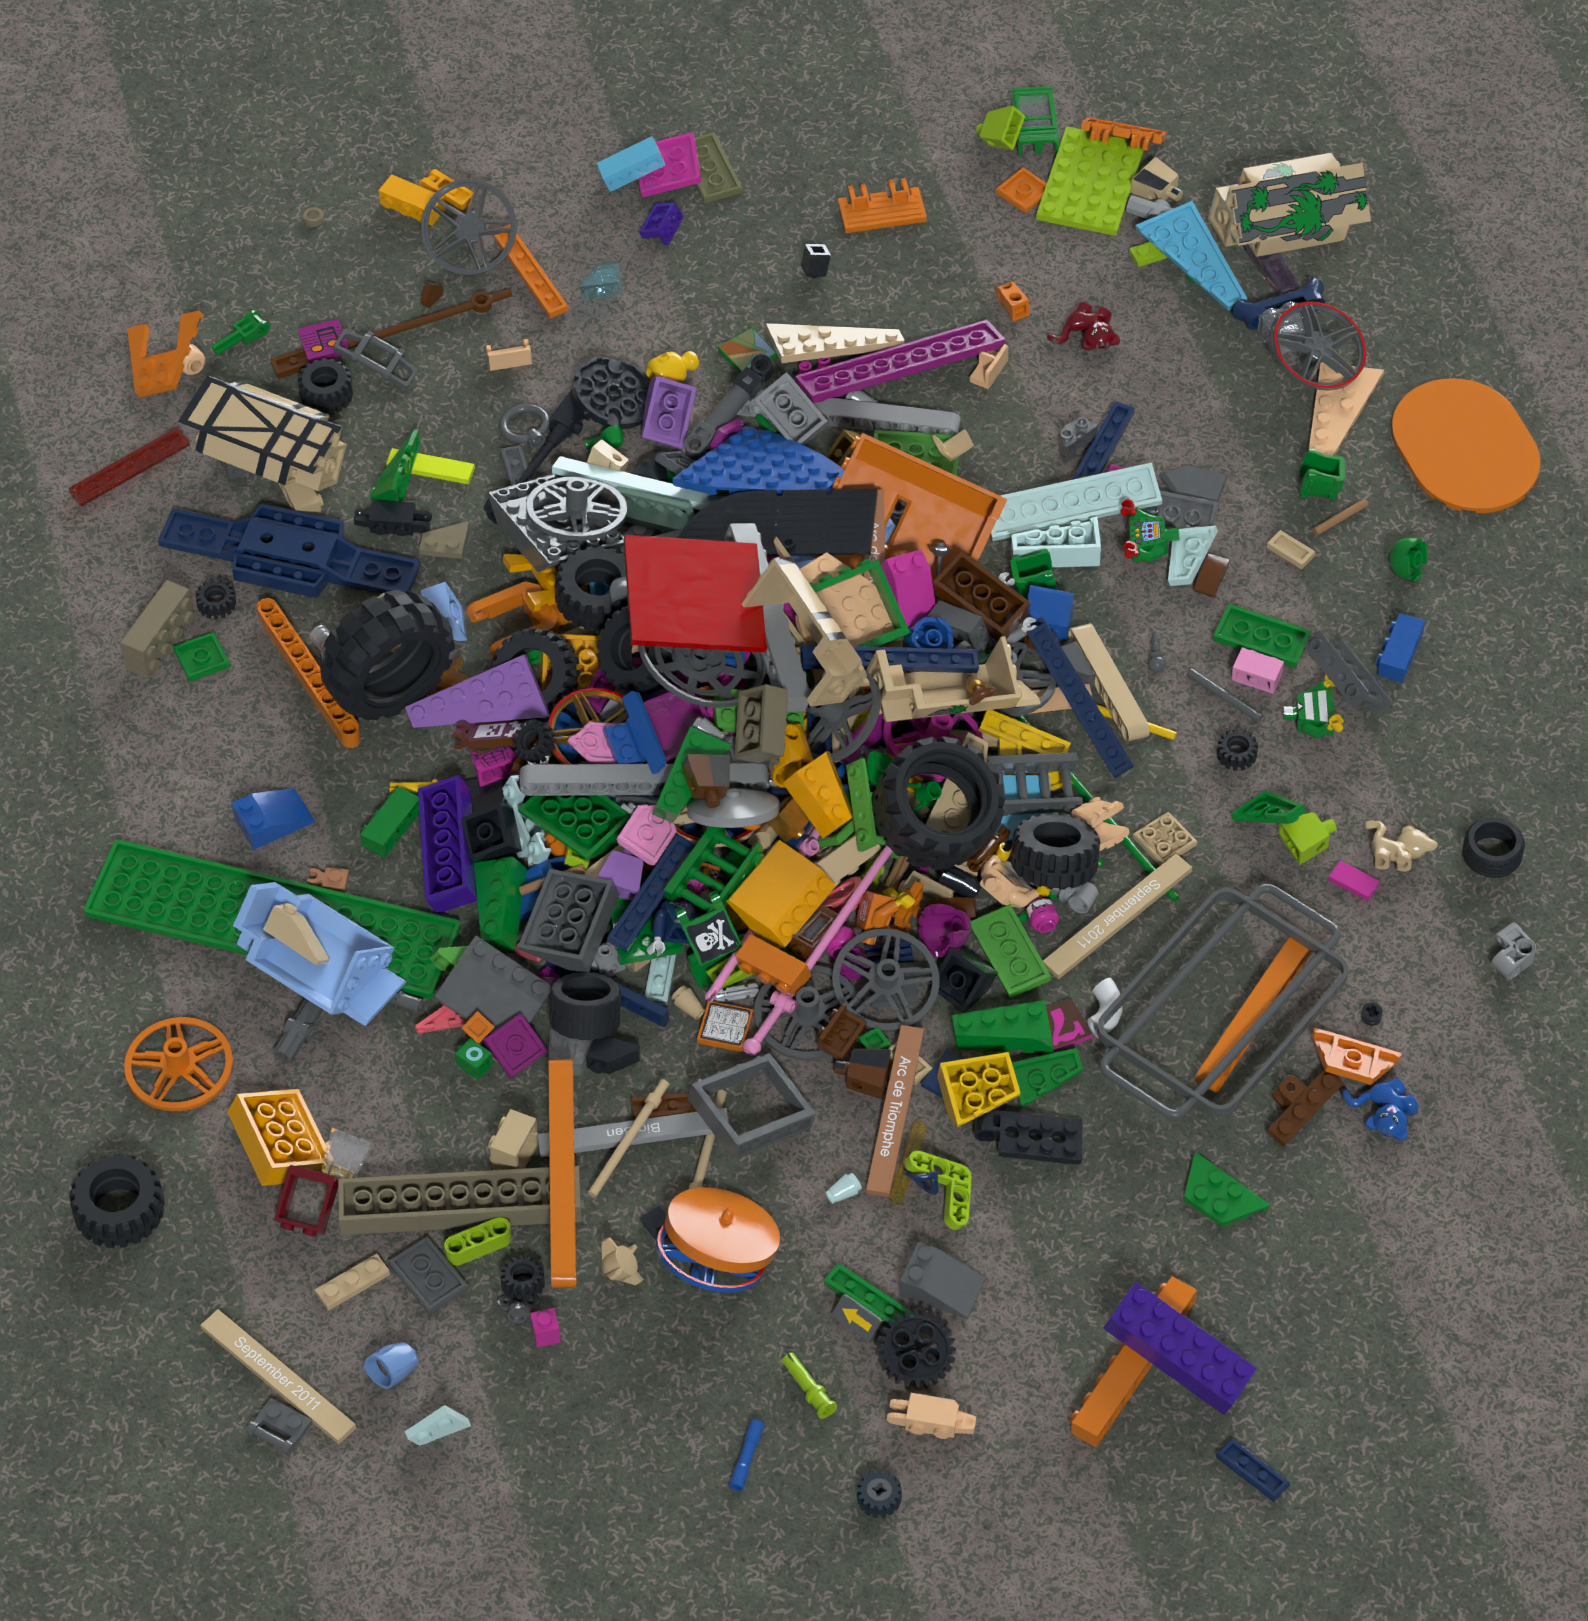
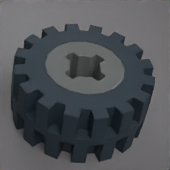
[857,1470,902,1518]

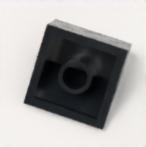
[929,947,999,1013]

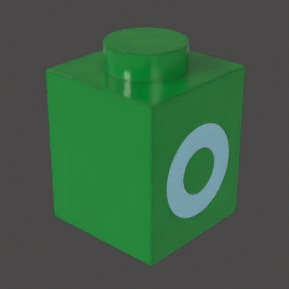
[455,1038,493,1080]

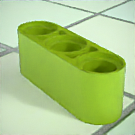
[444,1217,512,1266]

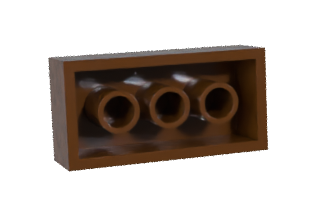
[933,551,1031,642]

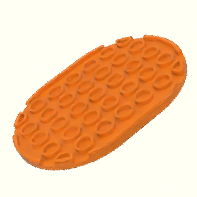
[1392,378,1540,513]

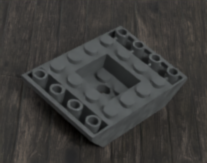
[488,474,624,572]

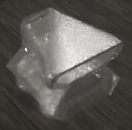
[1257,302,1306,361]

